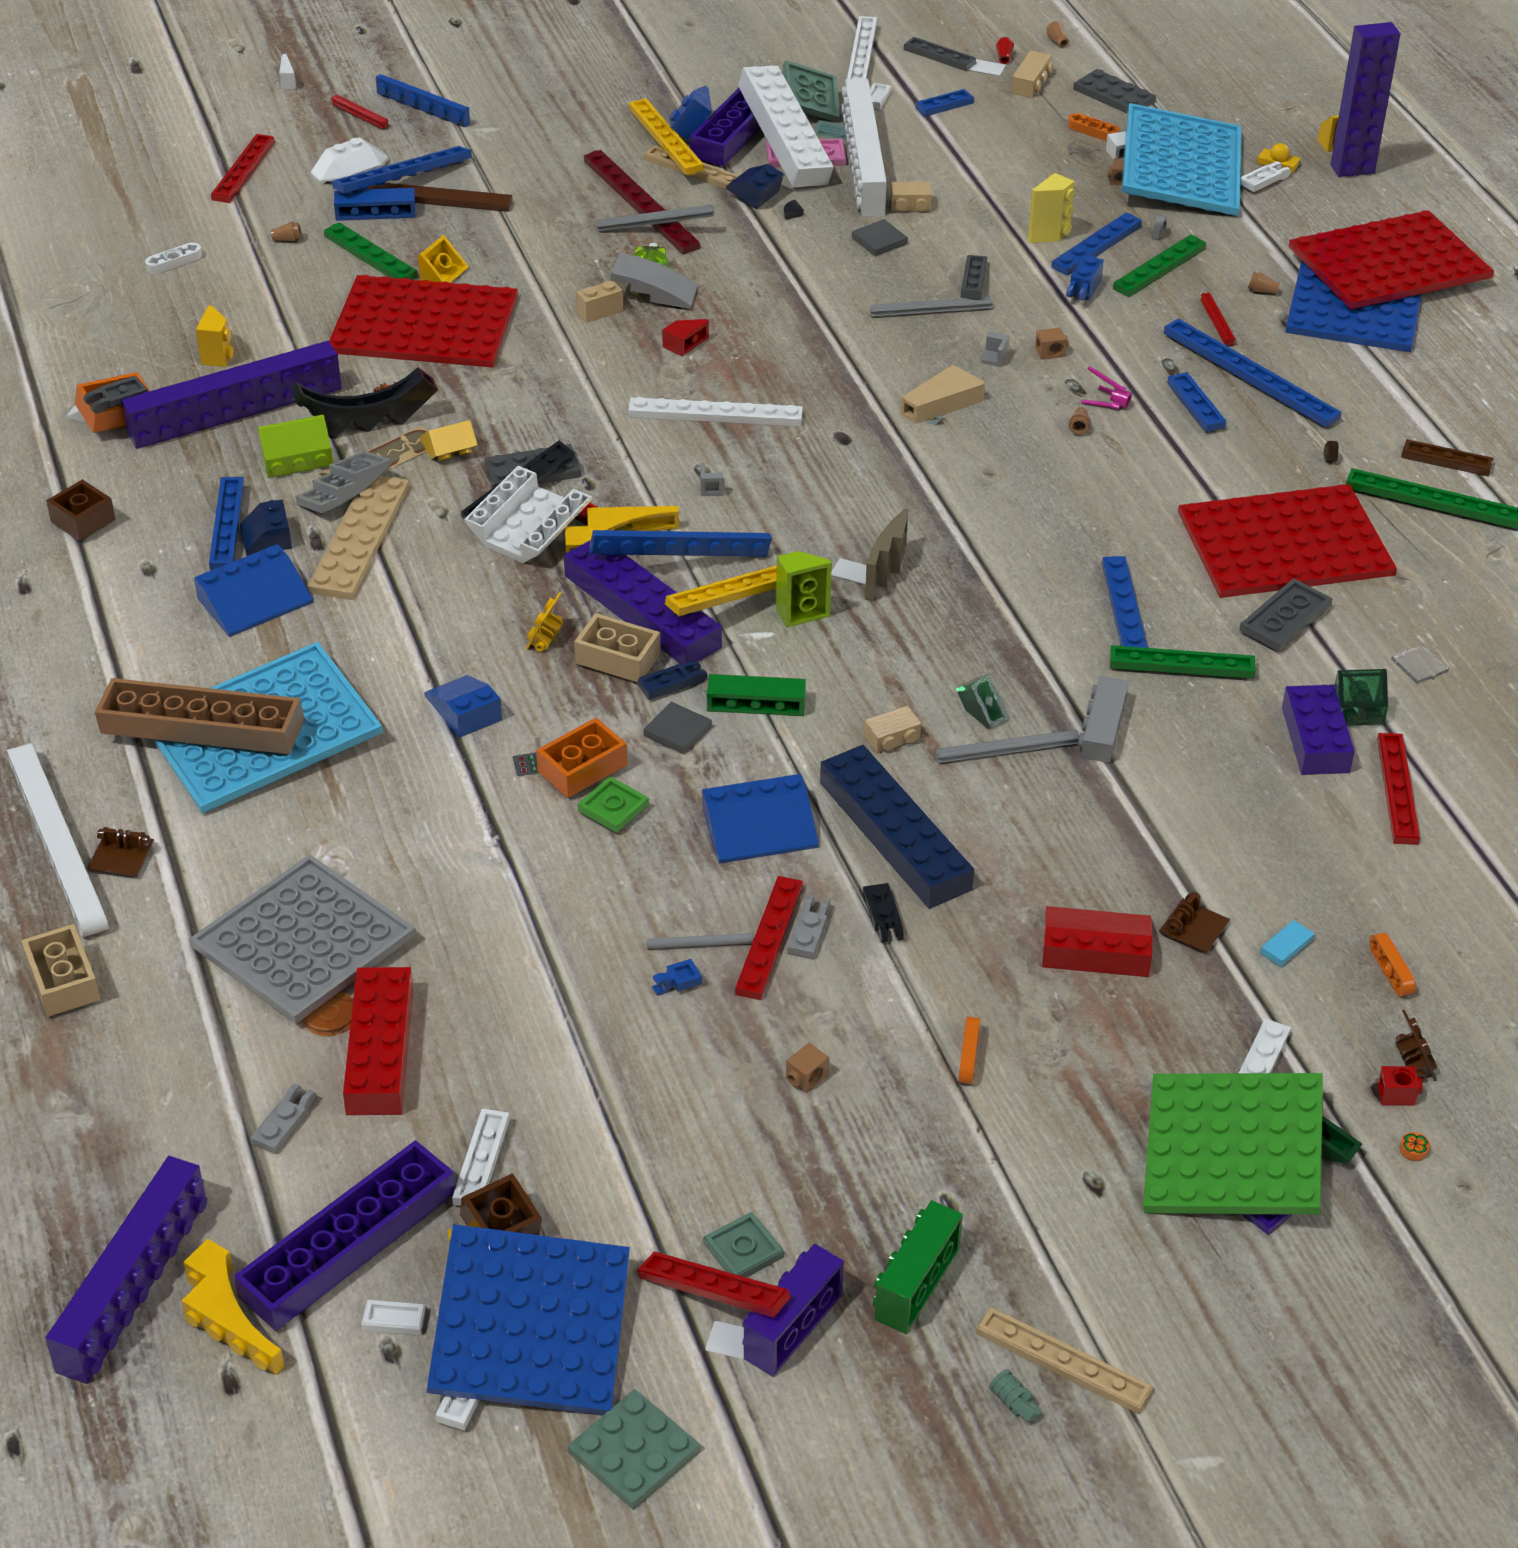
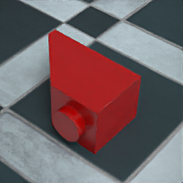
[662,319,709,357]

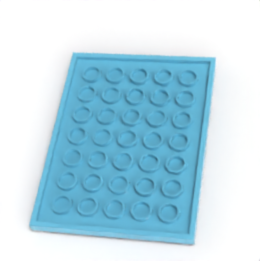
[1121,103,1241,216]
[152,642,383,814]

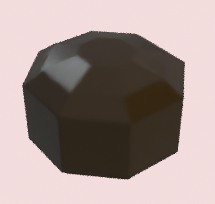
[1323,441,1339,462]

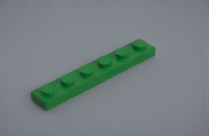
[324,222,418,280]
[1113,234,1206,297]
[1110,645,1256,679]

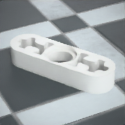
[145,243,202,274]

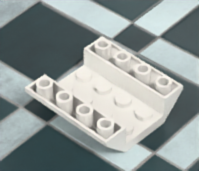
[464,466,592,563]

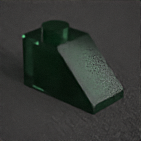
[956,674,1009,729]

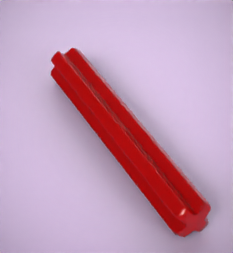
[331,94,389,129]
[1200,292,1236,346]

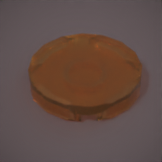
[303,991,353,1037]

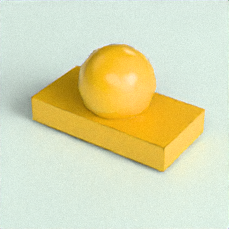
[1257,143,1301,173]

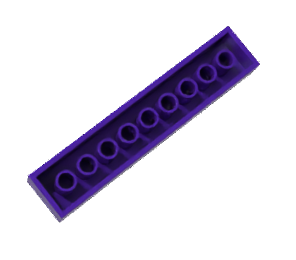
[121,341,342,449]

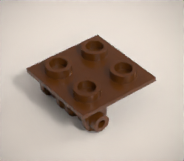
[87,827,154,877]
[1159,892,1230,953]
[1395,1009,1438,1082]

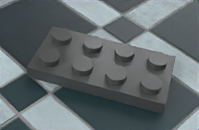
[1073,69,1156,114]
[485,444,581,488]
[1239,578,1333,652]

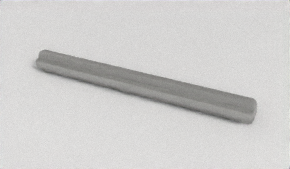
[596,205,714,232]
[870,297,992,317]
[936,730,1080,763]

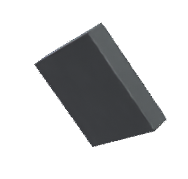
[852,219,908,256]
[643,701,712,754]

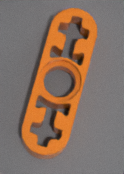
[1068,113,1120,141]
[1369,932,1416,997]
[958,1016,980,1084]

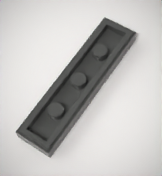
[904,37,976,71]
[961,255,987,299]

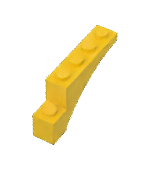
[565,506,679,553]
[181,1238,284,1375]

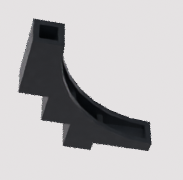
[290,367,438,439]

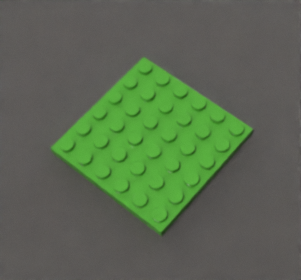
[1143,1073,1323,1215]

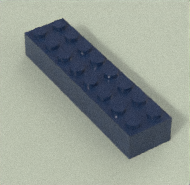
[820,745,974,909]

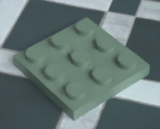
[782,60,840,122]
[568,1389,700,1510]

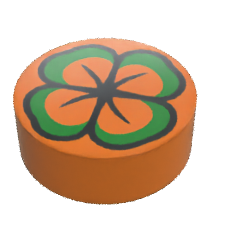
[1399,1132,1430,1161]

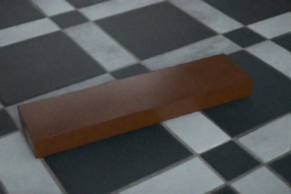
[1401,439,1494,477]

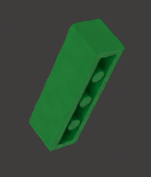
[707,674,806,716]

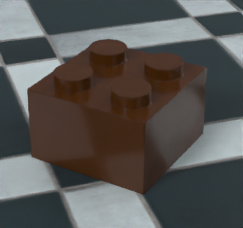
[46,479,116,541]
[460,1173,542,1235]

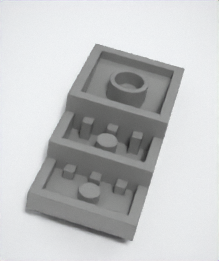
[611,252,698,309]
[295,451,392,514]

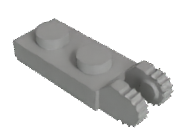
[788,895,830,959]
[250,1084,317,1154]

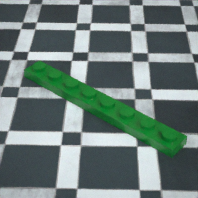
[1346,468,1518,529]

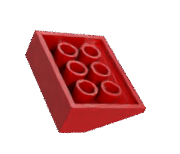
[1042,906,1153,977]

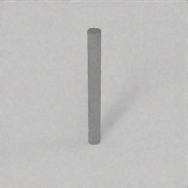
[647,933,753,949]

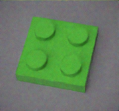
[577,776,649,833]

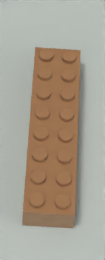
[94,678,305,754]

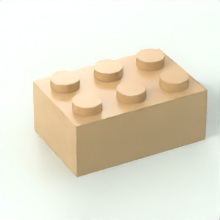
[574,613,661,682]
[21,924,101,1017]

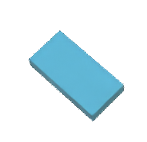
[1260,920,1315,967]

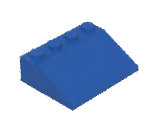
[194,544,314,637]
[702,774,819,864]

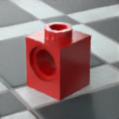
[1377,1066,1423,1106]

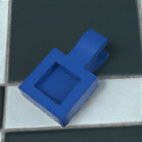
[652,959,702,995]

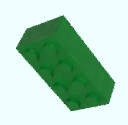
[872,1200,963,1334]

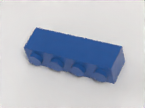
[334,188,416,221]

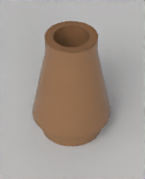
[1046,21,1069,48]
[271,221,302,241]
[1248,272,1280,295]
[1069,407,1090,435]

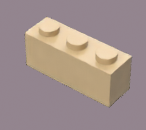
[1011,50,1053,98]

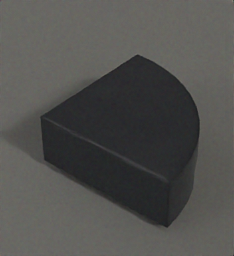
[784,199,804,220]

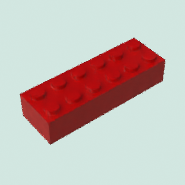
[343,967,414,1115]

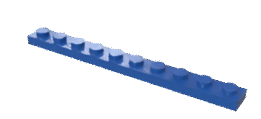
[1164,318,1342,428]

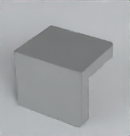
[981,332,1009,367]
[700,463,723,496]

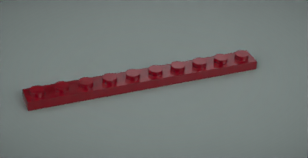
[584,150,700,255]

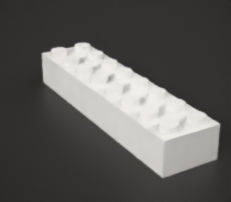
[738,65,834,187]

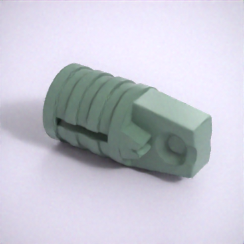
[989,1369,1042,1422]

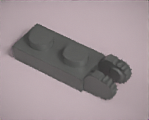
[83,376,148,413]

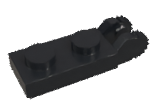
[863,883,904,943]

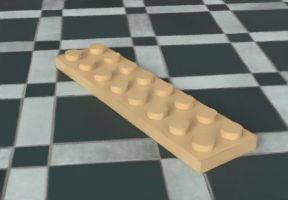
[307,476,410,600]

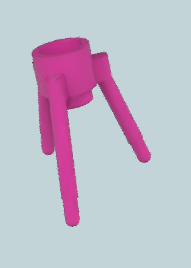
[1081,366,1132,410]

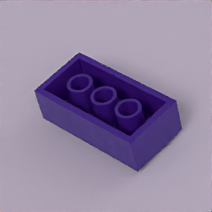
[1282,684,1355,775]
[742,1243,844,1377]

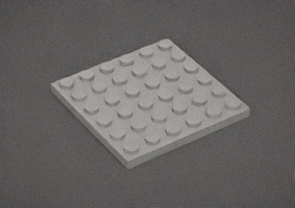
[189,854,416,1024]

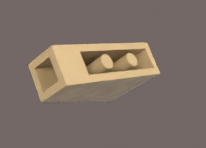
[900,365,985,424]

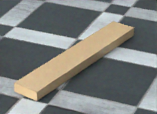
[644,145,739,190]
[976,1307,1153,1414]

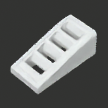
[279,54,296,90]

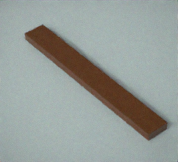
[357,183,513,212]

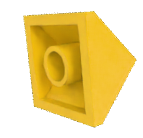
[418,234,469,283]

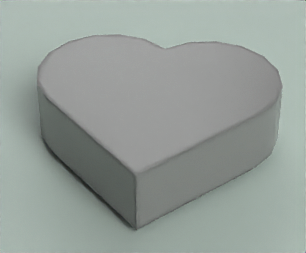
[1152,214,1167,240]

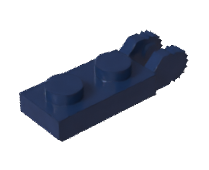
[638,660,708,700]

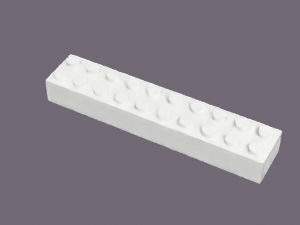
[841,79,886,217]

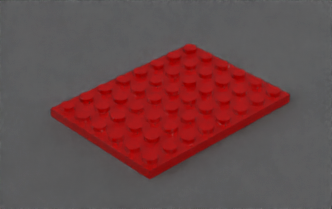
[1288,210,1494,309]
[329,275,518,368]
[1178,484,1397,598]

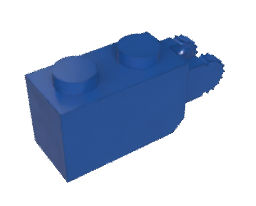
[1066,255,1104,301]

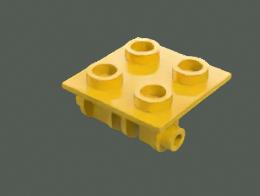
[525,592,563,652]

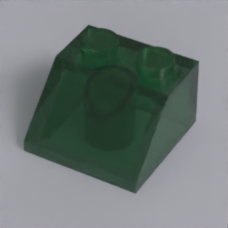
[1334,669,1388,726]

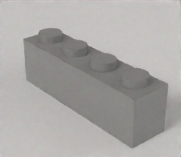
[1078,676,1129,763]

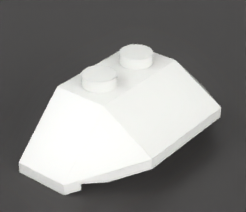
[311,137,388,184]

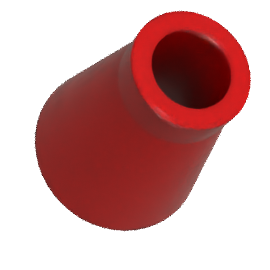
[996,37,1014,64]

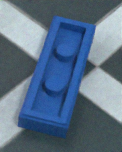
[916,89,974,117]

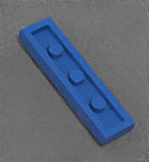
[1167,372,1226,432]

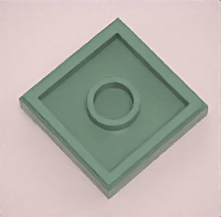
[703,1212,784,1277]

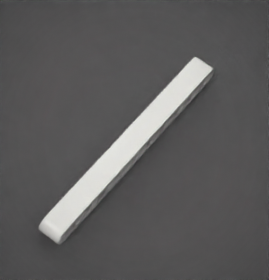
[6,743,109,938]

